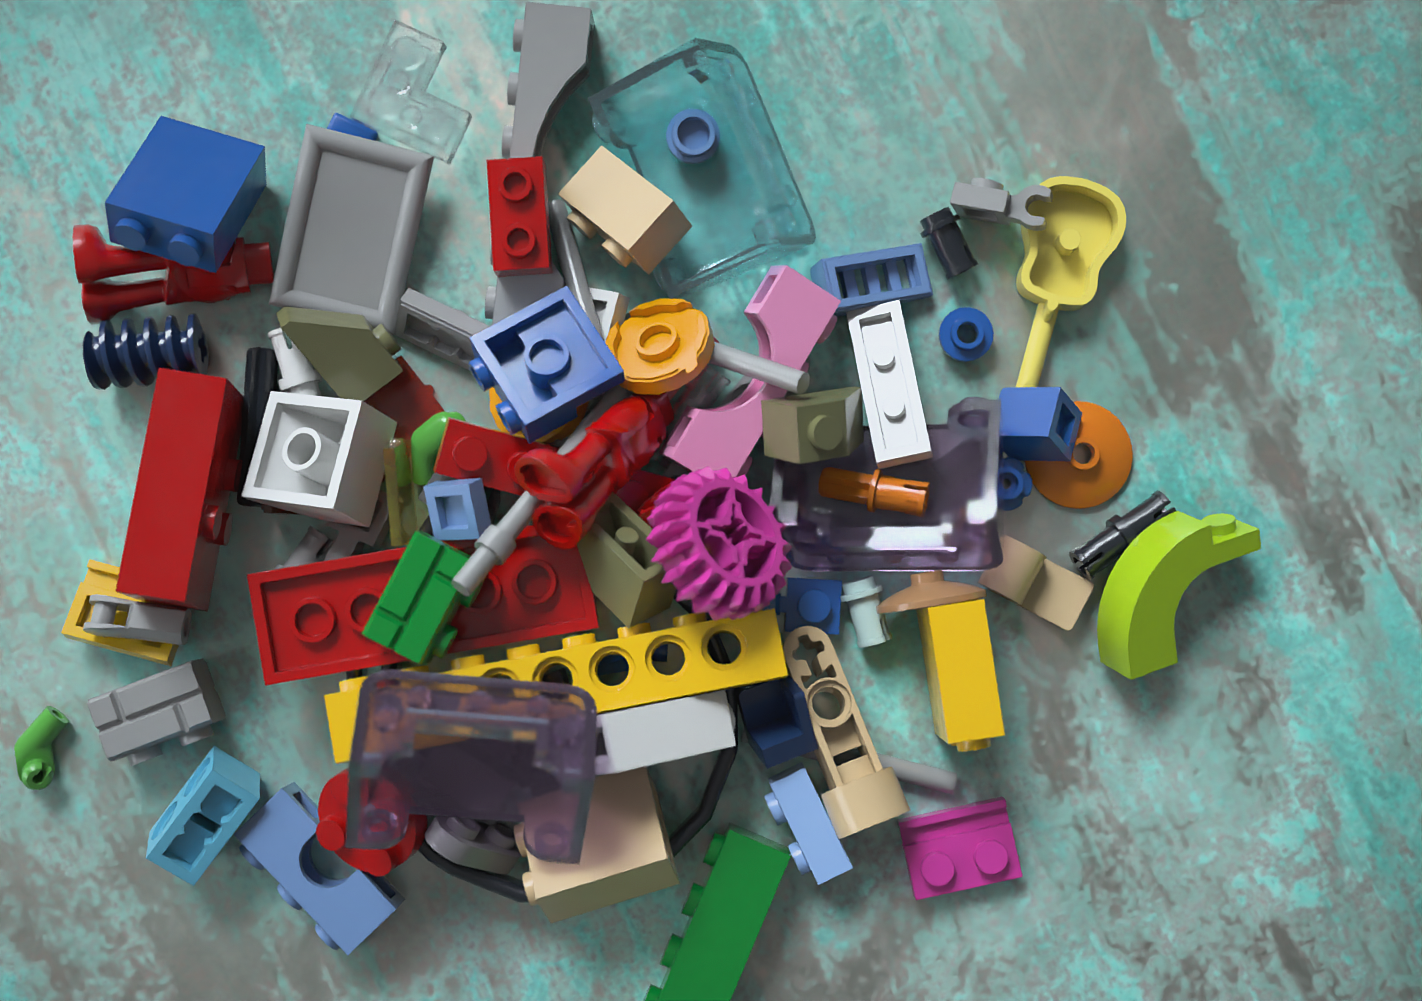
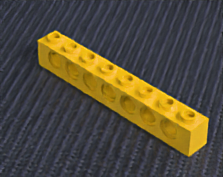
[324,608,788,763]

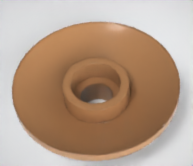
[876,569,987,614]

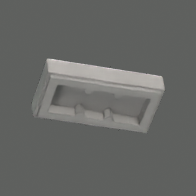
[394,288,490,371]

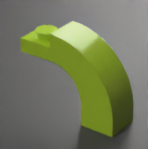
[1097,511,1261,680]

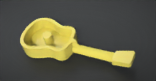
[1016,176,1126,387]

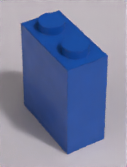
[104,116,267,273]

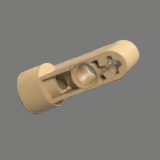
[782,626,911,839]

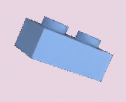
[764,762,853,885]

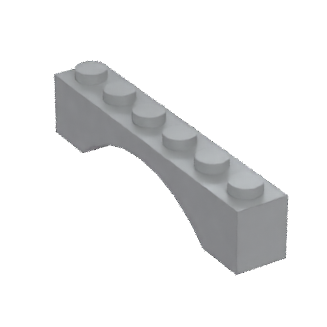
[485,2,595,325]

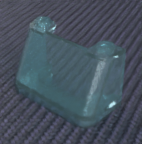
[588,38,816,299]

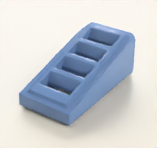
[810,243,933,317]

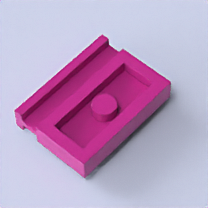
[897,796,1023,900]

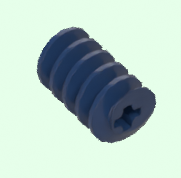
[82,313,209,390]

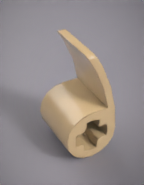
[978,535,1094,631]

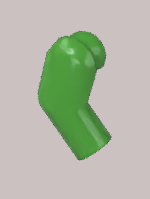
[411,411,466,485]
[14,706,69,790]

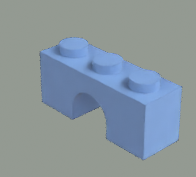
[234,782,405,955]

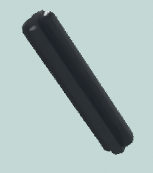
[237,347,278,507]

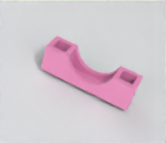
[659,265,841,477]

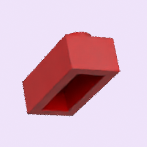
[487,156,553,277]

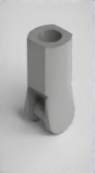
[83,594,192,645]

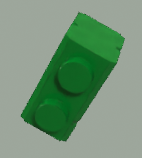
[362,531,485,666]

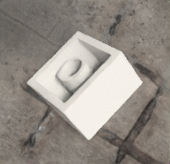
[242,391,397,527]

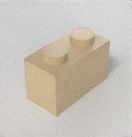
[558,145,692,275]

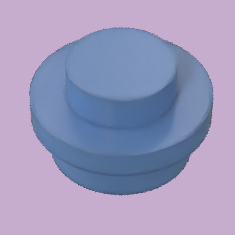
[666,109,720,164]

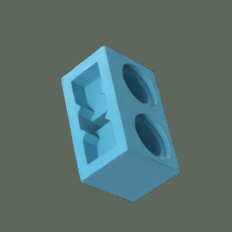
[146,746,260,886]

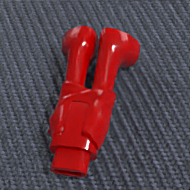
[72,224,274,325]
[514,392,674,549]

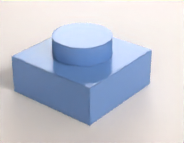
[424,478,491,540]

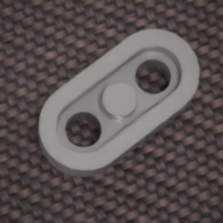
[424,811,521,875]

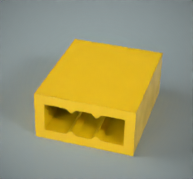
[916,599,1005,751]

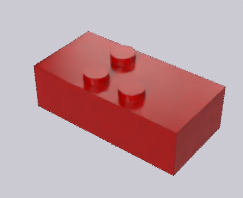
[115,368,244,612]

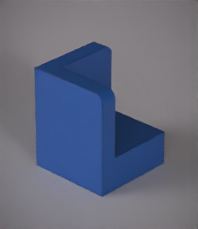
[989,387,1082,461]

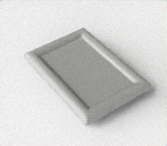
[269,124,434,336]

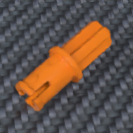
[818,467,930,518]

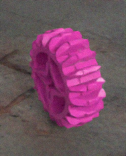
[646,466,792,621]

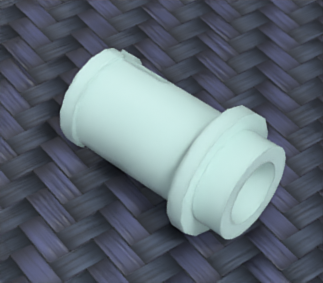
[840,576,892,648]

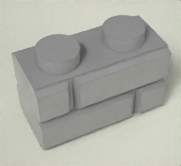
[87,659,226,766]

